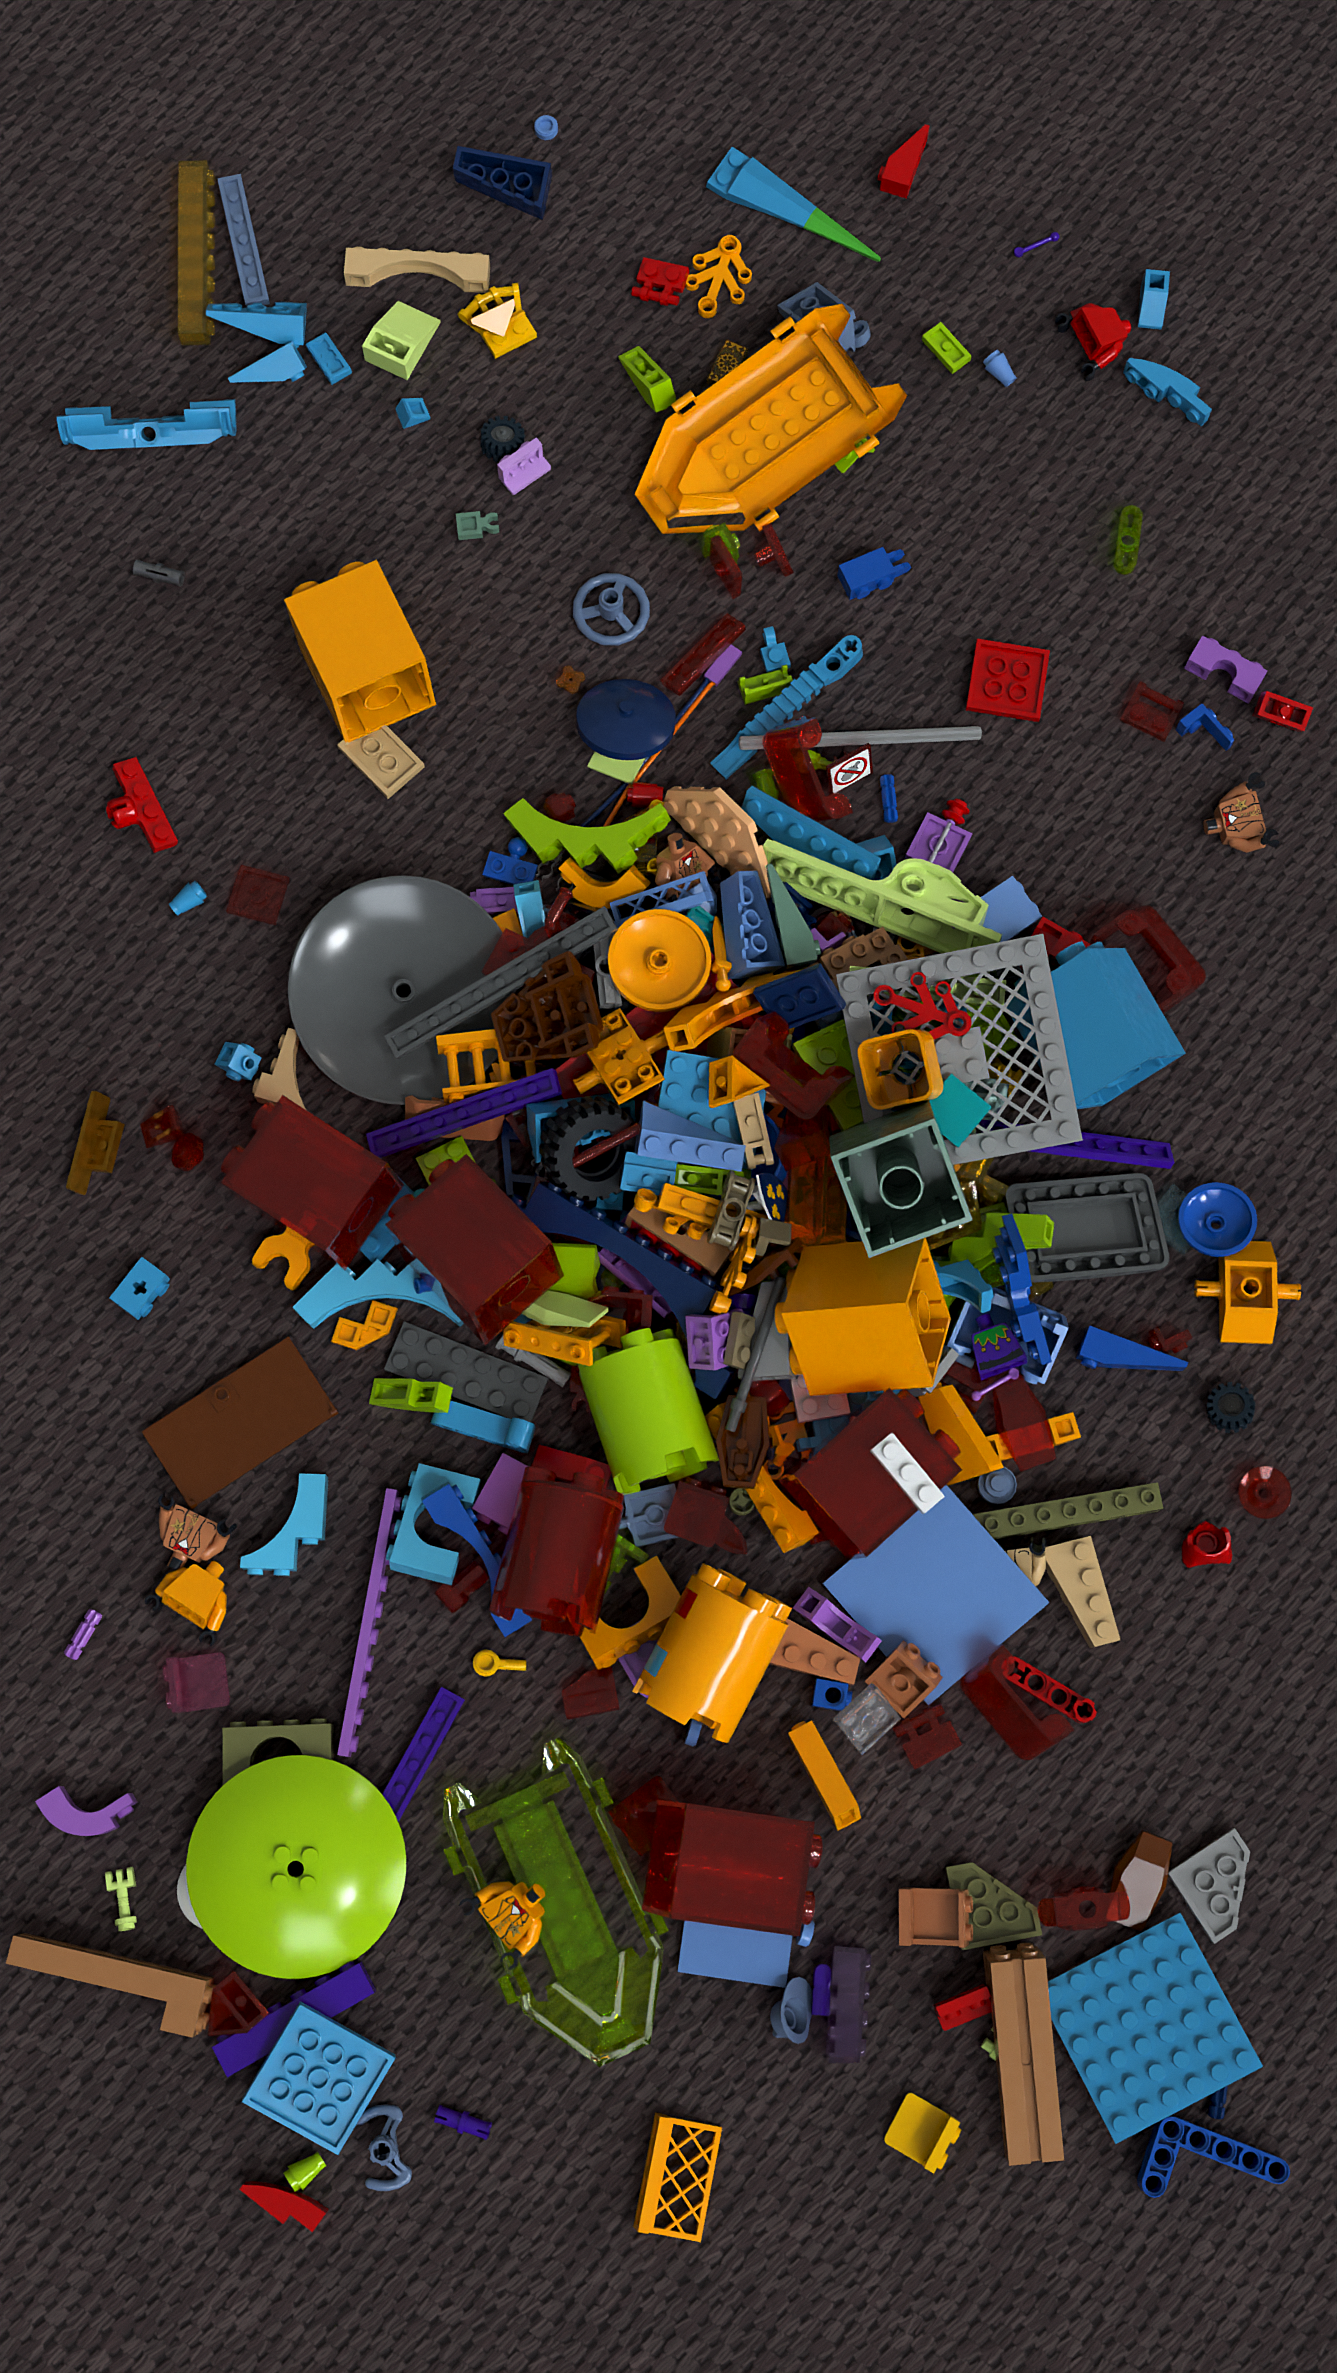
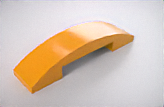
[986,1412,1081,1461]

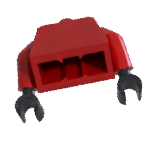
[1055,303,1131,381]

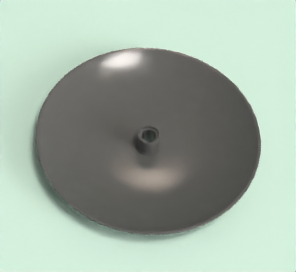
[288,876,519,1105]

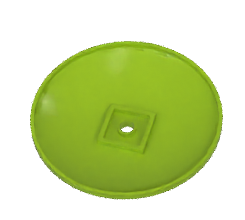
[186,1755,406,1979]

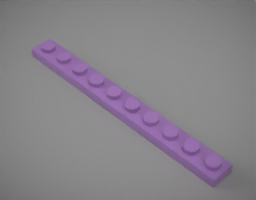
[337,1488,403,1757]

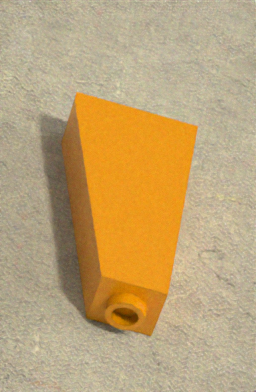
[918,1382,1004,1486]
[788,1720,861,1831]

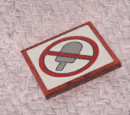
[826,743,873,796]

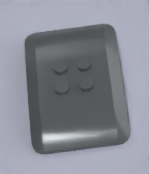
[1004,1173,1169,1282]

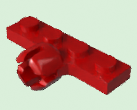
[106,757,178,853]

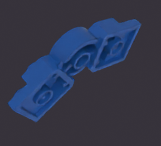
[992,1213,1052,1365]

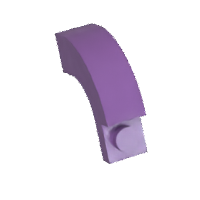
[35,1786,137,1836]

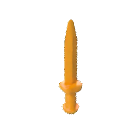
[711,916,732,992]

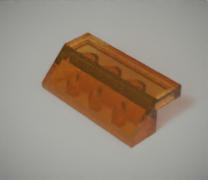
[786,1142,847,1247]

